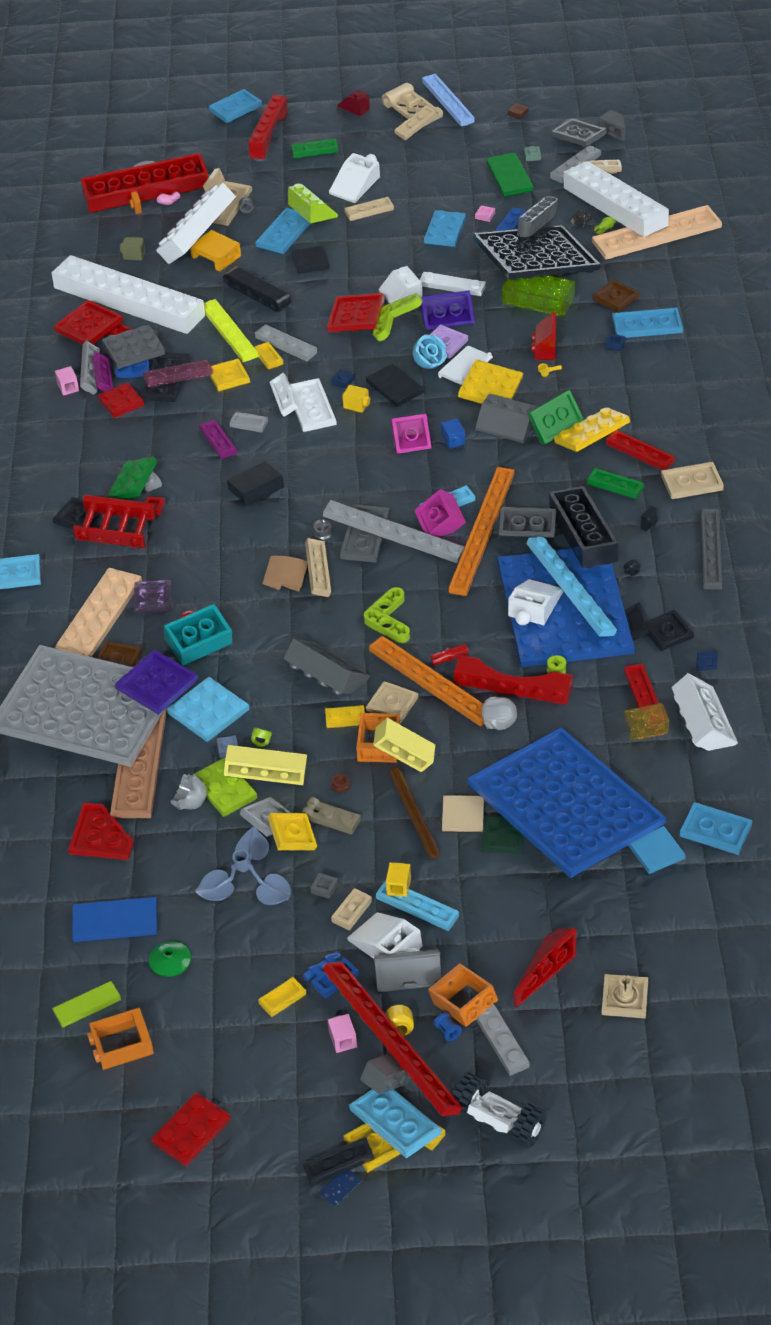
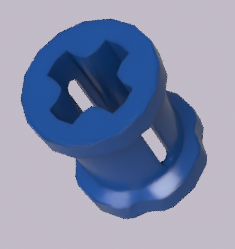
[434,1012,462,1042]

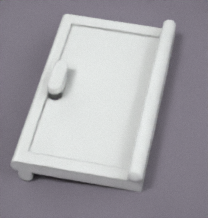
[438,346,493,385]

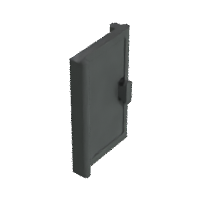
[374,949,441,992]

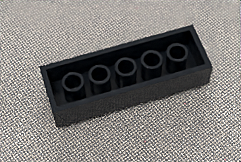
[549,486,618,568]

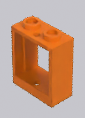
[356,713,400,763]
[428,963,498,1027]
[87,1008,154,1070]

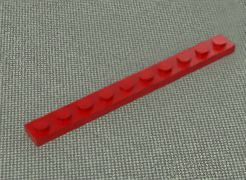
[323,962,463,1116]

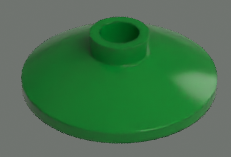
[149,941,191,977]

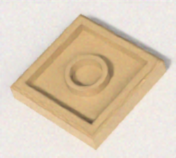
[366,681,418,724]
[442,796,484,832]

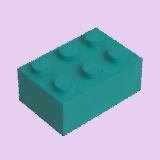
[164,604,232,666]

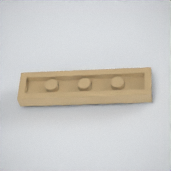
[305,538,331,597]

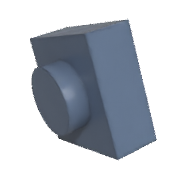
[216,735,238,758]

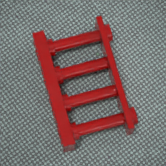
[73,495,156,548]

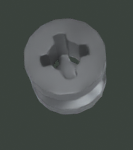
[313,519,332,542]

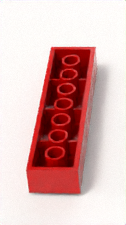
[80,153,208,213]

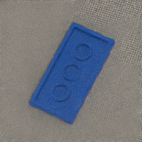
[72,897,157,942]

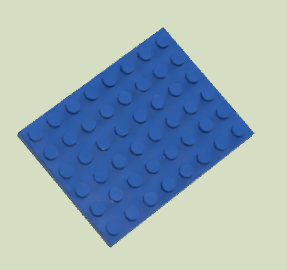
[498,548,635,667]
[467,727,666,878]

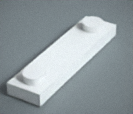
[420,272,486,296]

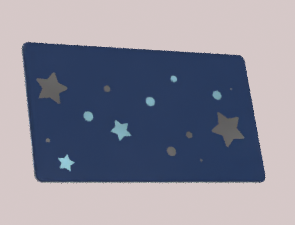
[319,1170,362,1207]

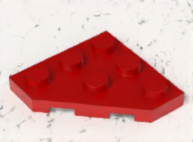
[68,803,134,860]

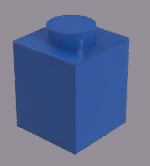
[441,418,465,449]

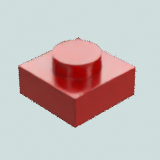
[145,496,165,515]

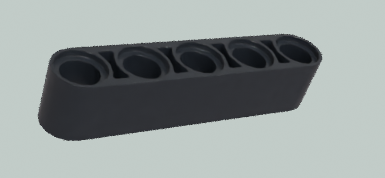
[223,266,291,312]

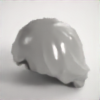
[482,696,517,730]
[171,774,207,810]

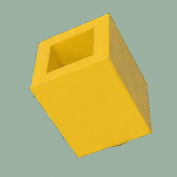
[343,385,370,413]
[386,862,411,897]

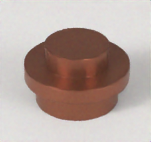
[330,774,351,793]

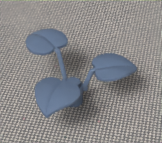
[195,826,291,905]

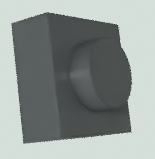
[311,873,338,899]

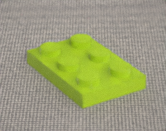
[193,758,258,817]

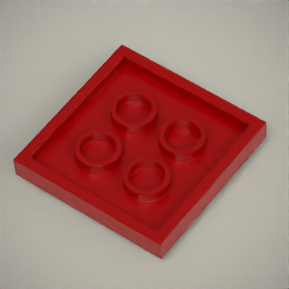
[327,293,385,332]
[53,300,123,345]

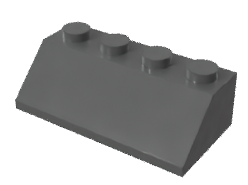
[284,638,370,696]

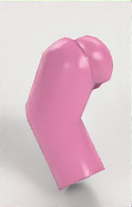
[157,192,180,205]

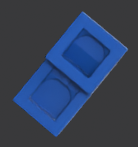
[115,359,152,378]

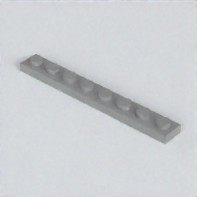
[323,500,465,564]

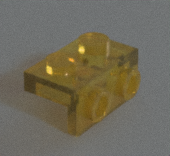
[624,703,669,741]

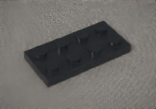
[141,352,190,402]

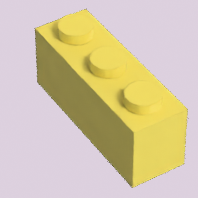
[373,718,435,772]

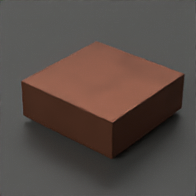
[508,103,529,119]

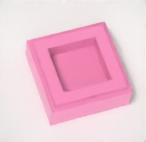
[475,205,496,222]

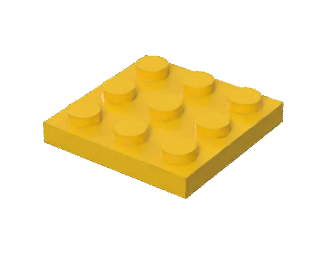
[458,359,523,404]

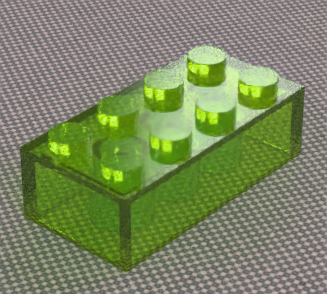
[502,276,575,316]

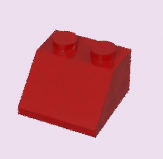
[532,312,556,360]

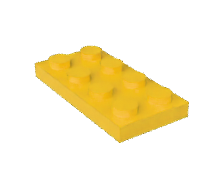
[554,408,630,452]

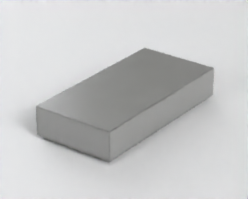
[230,411,268,433]

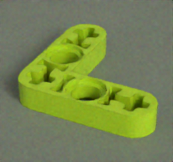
[373,293,423,342]
[364,587,410,643]

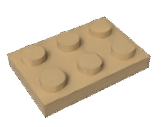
[661,462,724,499]

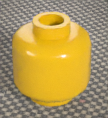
[385,1005,414,1036]

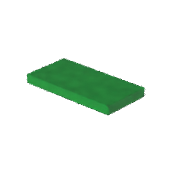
[486,153,534,197]

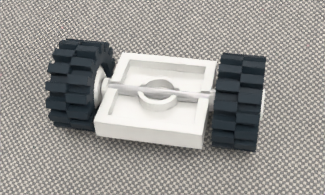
[453,1072,547,1149]

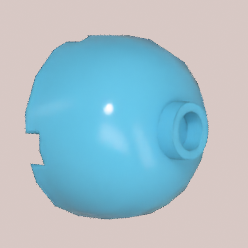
[413,335,447,369]

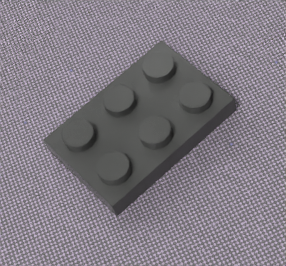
[552,118,606,147]

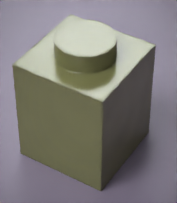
[120,237,145,260]

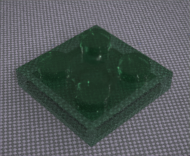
[481,815,524,854]

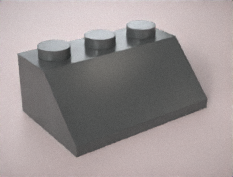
[475,394,537,443]
[499,507,556,537]

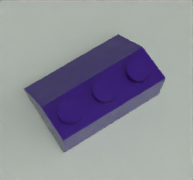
[420,290,475,330]

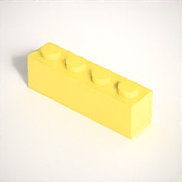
[224,745,307,785]

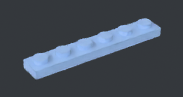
[422,73,474,126]

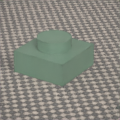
[524,146,541,161]

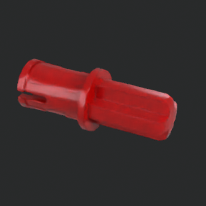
[430,644,469,666]

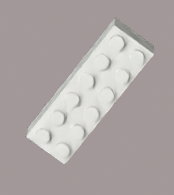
[156,183,236,264]

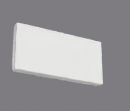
[290,378,337,432]

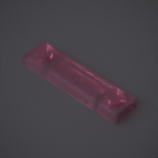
[143,360,213,387]

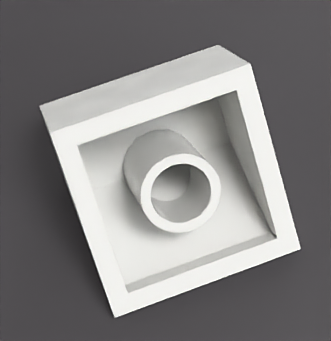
[379,266,423,304]

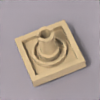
[602,974,648,1018]

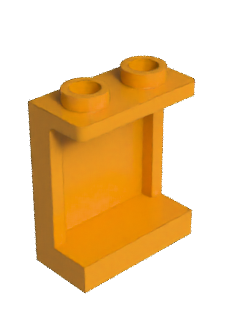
[190,230,241,272]

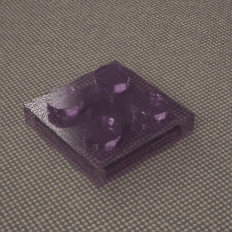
[134,580,172,613]

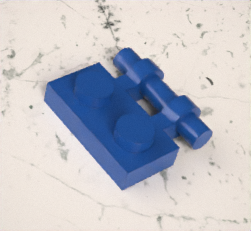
[303,951,359,999]

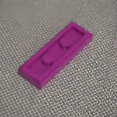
[92,352,113,392]
[199,420,237,459]

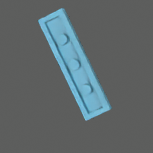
[376,881,459,931]

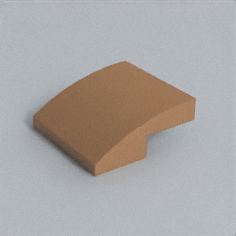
[262,556,308,592]

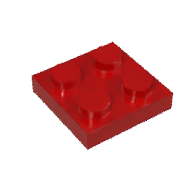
[98,383,144,418]

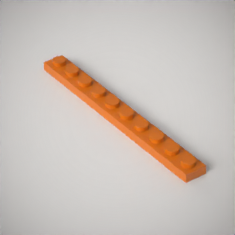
[449,467,515,596]

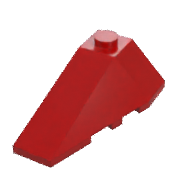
[514,928,576,1007]

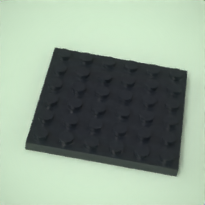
[473,225,600,280]

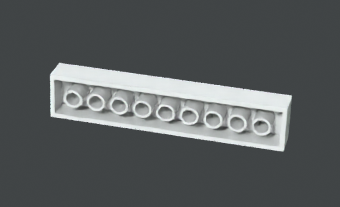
[51,255,205,334]

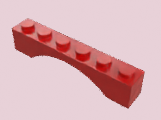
[248,95,288,159]
[454,655,573,705]

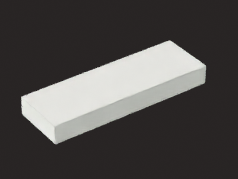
[270,373,298,417]

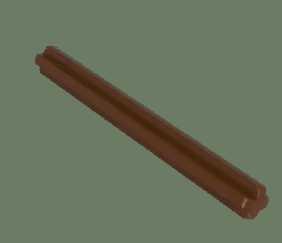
[390,767,440,860]

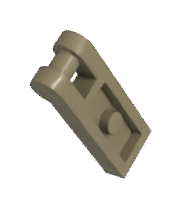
[301,797,361,834]

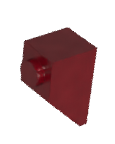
[338,90,370,117]

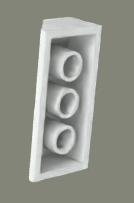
[671,673,738,751]

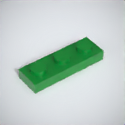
[291,139,338,158]
[587,468,644,499]

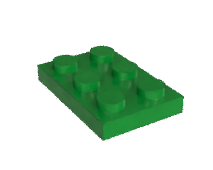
[527,390,584,445]
[107,457,157,500]

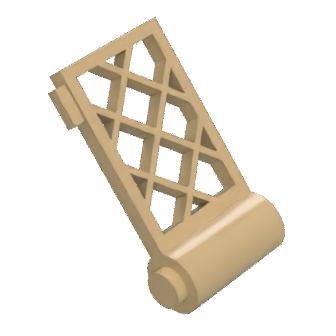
[382,83,443,127]

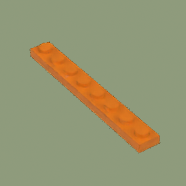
[369,636,484,727]

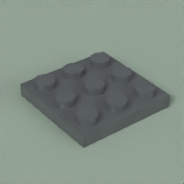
[102,325,165,369]

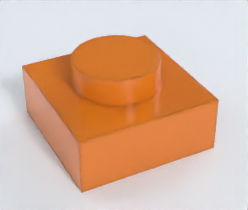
[129,191,142,214]

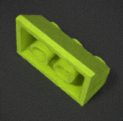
[288,184,338,223]

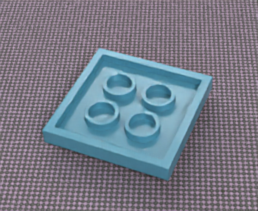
[167,677,250,742]

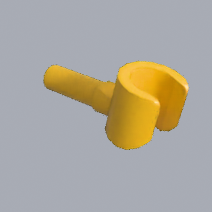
[538,363,562,377]

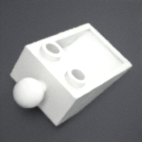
[329,153,380,203]
[508,579,564,625]
[347,912,422,959]

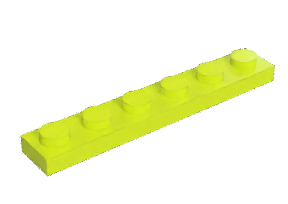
[204,299,258,362]

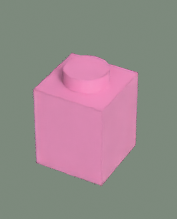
[55,366,79,396]
[328,1014,357,1053]

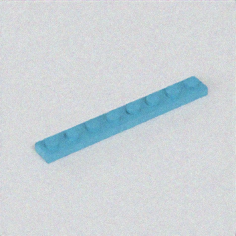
[526,537,617,636]

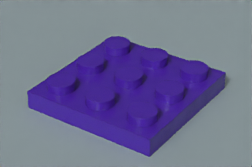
[115,650,198,715]

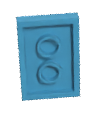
[209,89,262,123]
[424,210,466,247]
[680,802,753,855]

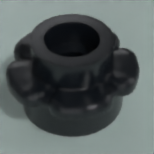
[623,559,641,576]

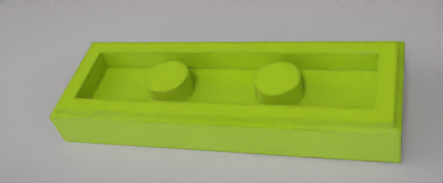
[52,981,121,1028]

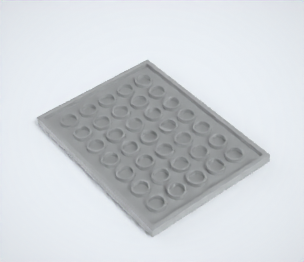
[0,645,164,767]

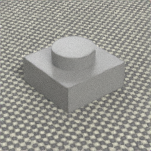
[143,471,162,493]

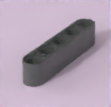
[517,197,557,237]

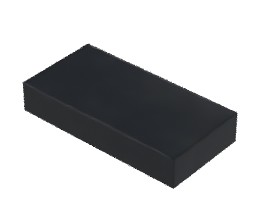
[624,602,649,641]

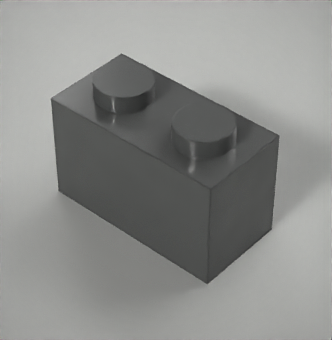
[360,1053,411,1095]

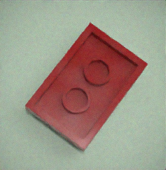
[151,1092,231,1167]

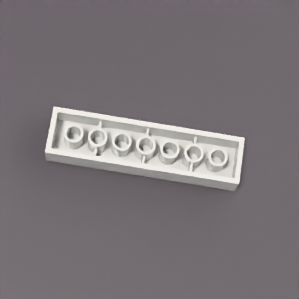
[564,161,669,237]

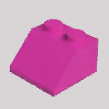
[390,414,431,454]
[414,489,466,537]

